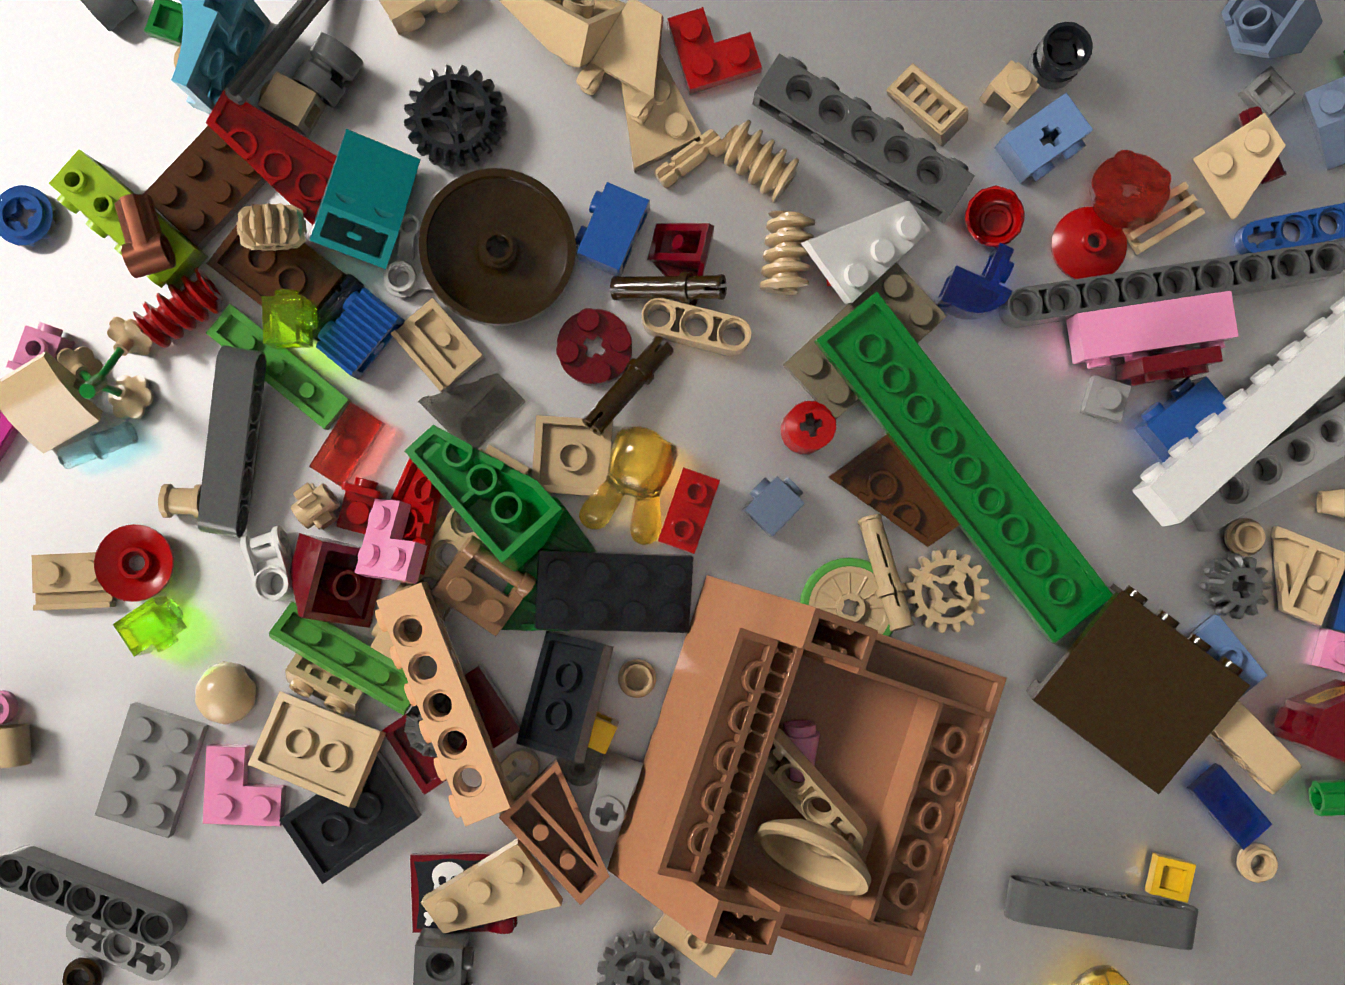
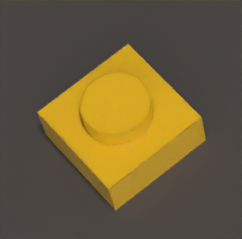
[1145,852,1196,903]

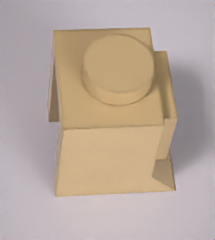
[979,60,1040,124]

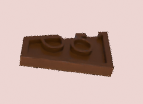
[828,434,959,547]

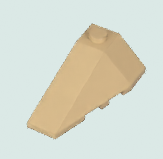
[499,0,626,68]

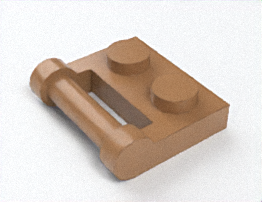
[431,535,537,636]

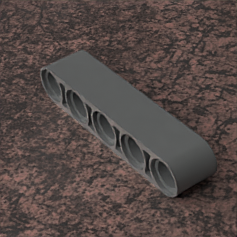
[198,345,267,538]
[0,845,188,946]
[1004,875,1198,950]

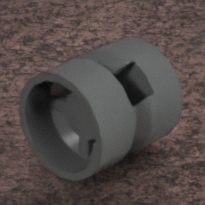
[292,32,364,108]

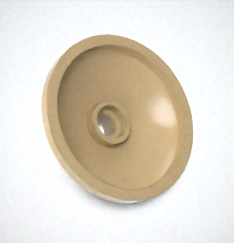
[754,819,871,896]

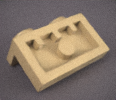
[285,653,365,715]

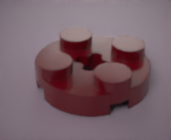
[556,308,632,386]

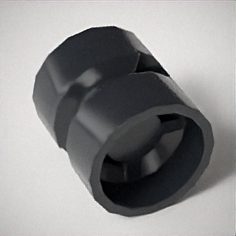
[1028,21,1093,90]

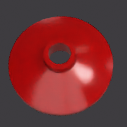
[1051,207,1127,279]
[94,524,174,602]

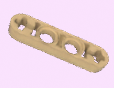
[763,728,868,853]

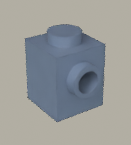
[743,476,805,537]

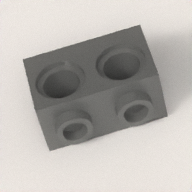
[413,927,475,985]

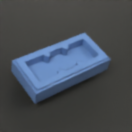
[1186,615,1268,696]

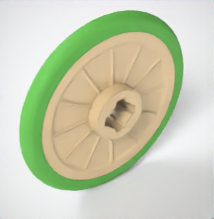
[800,558,894,637]

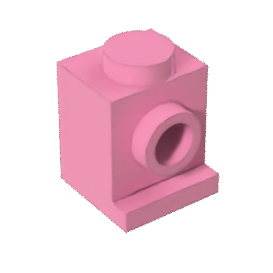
[6,322,75,370]

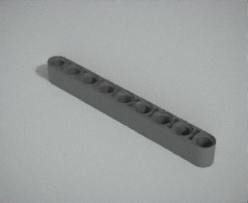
[999,242,1345,328]

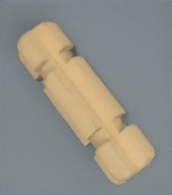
[655,129,722,188]

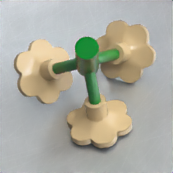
[57,317,154,419]

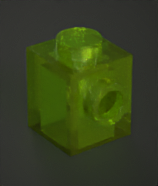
[262,289,318,349]
[113,596,187,657]

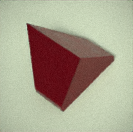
[647,223,714,306]

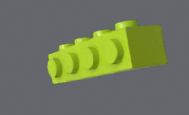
[48,149,209,289]

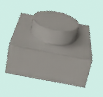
[1080,375,1132,424]

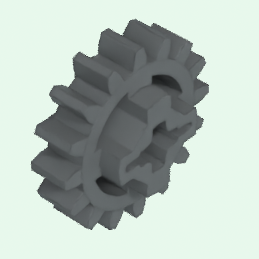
[597,931,680,985]

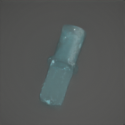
[57,420,138,469]

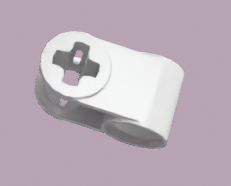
[240,525,295,601]

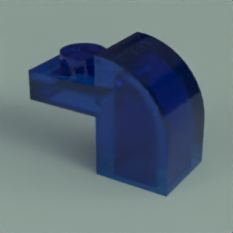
[935,243,1014,319]

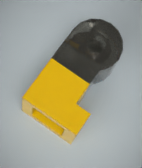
[563,711,619,786]

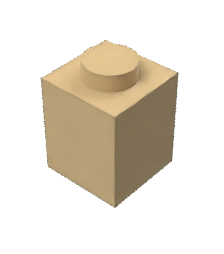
[257,71,327,138]

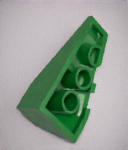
[404,425,564,572]

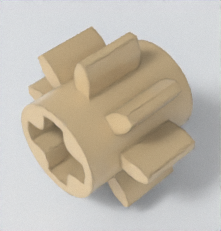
[291,482,340,530]

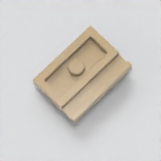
[390,298,484,393]
[31,552,116,611]

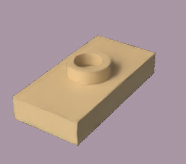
[653,913,736,978]

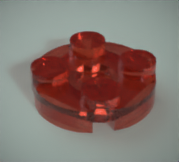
[1089,150,1171,228]

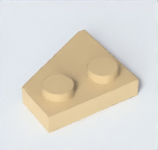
[1193,113,1286,220]

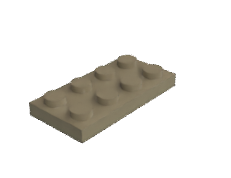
[783,262,947,419]

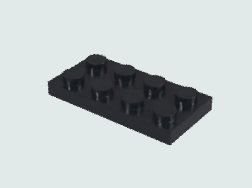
[534,549,694,633]

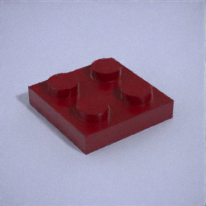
[1115,346,1223,386]

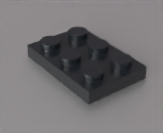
[516,631,614,763]
[279,752,422,885]

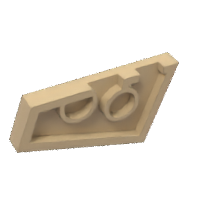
[621,54,701,173]
[421,838,563,934]

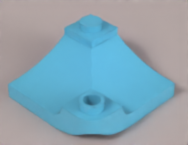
[171,0,271,114]

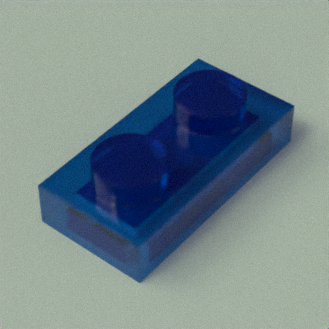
[1187,763,1272,850]

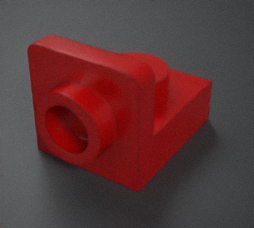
[336,477,388,534]

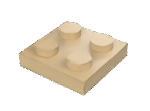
[532,415,613,497]

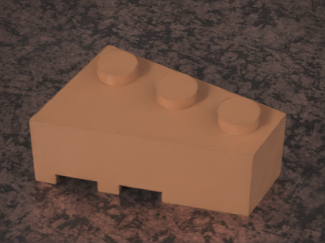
[499,759,610,905]

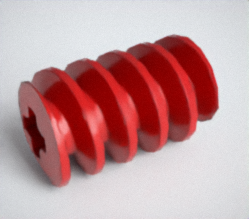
[133,267,223,348]
[780,401,836,455]

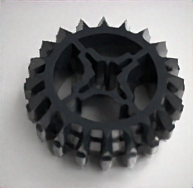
[404,64,508,170]

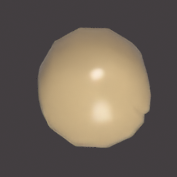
[195,661,256,724]

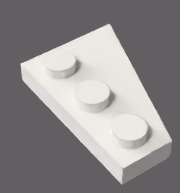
[801,201,930,304]

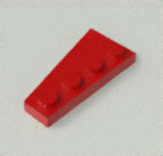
[205,89,337,225]

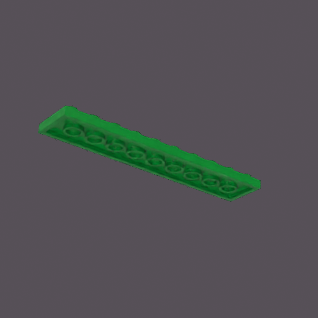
[814,292,1113,644]

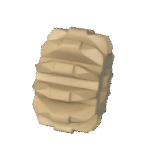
[237,203,307,251]

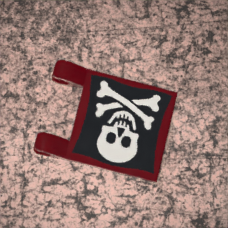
[410,851,518,934]

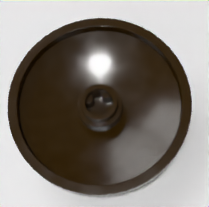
[419,168,576,326]

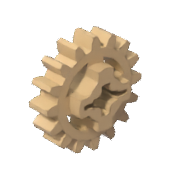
[904,549,990,633]

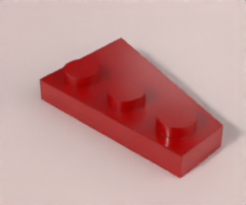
[390,457,442,575]

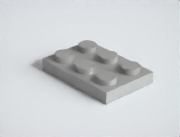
[95,702,209,838]

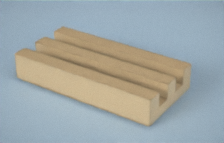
[1118,181,1205,255]

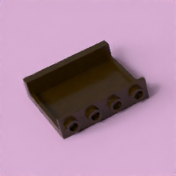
[1026,583,1251,795]

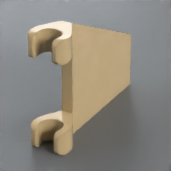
[576,0,664,124]

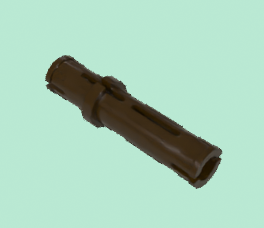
[610,272,727,303]
[582,336,674,436]

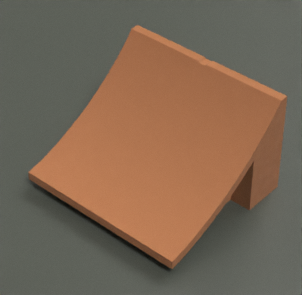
[607,575,1007,976]

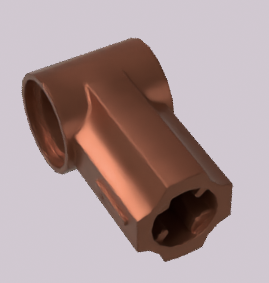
[114,193,176,278]

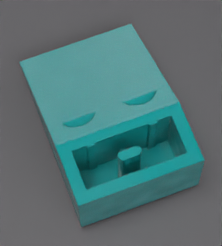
[308,129,421,269]

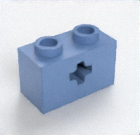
[994,92,1093,184]

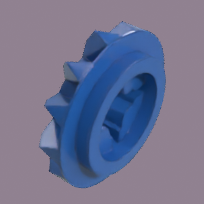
[0,185,56,246]

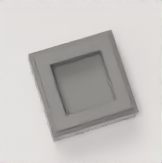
[1238,66,1296,118]

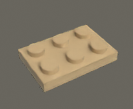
[248,691,386,808]

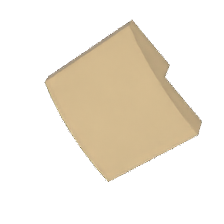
[0,351,103,454]

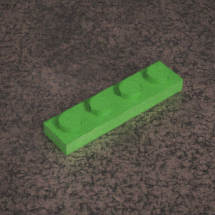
[206,304,352,430]
[269,601,411,716]

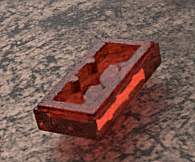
[309,402,386,487]

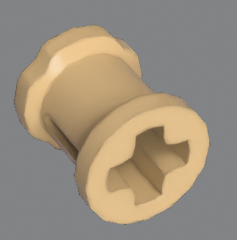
[158,484,202,518]

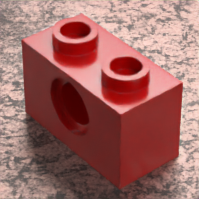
[658,467,720,554]

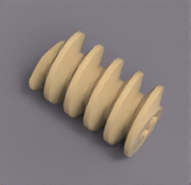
[714,119,799,203]
[760,211,815,295]

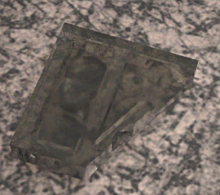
[418,373,526,449]

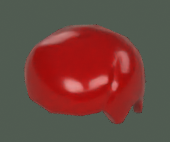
[965,185,1025,247]

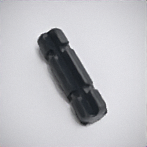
[303,273,365,341]

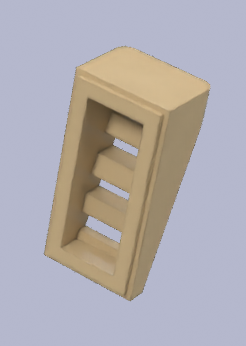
[886,63,968,146]

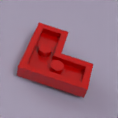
[667,7,762,95]

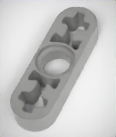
[66,917,179,981]

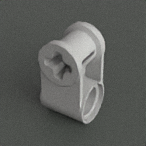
[589,751,643,832]

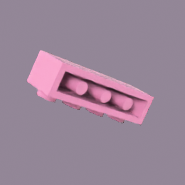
[1066,291,1239,369]

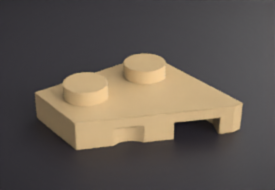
[1271,526,1345,626]

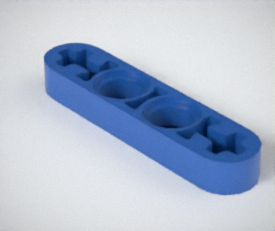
[1234,203,1345,255]

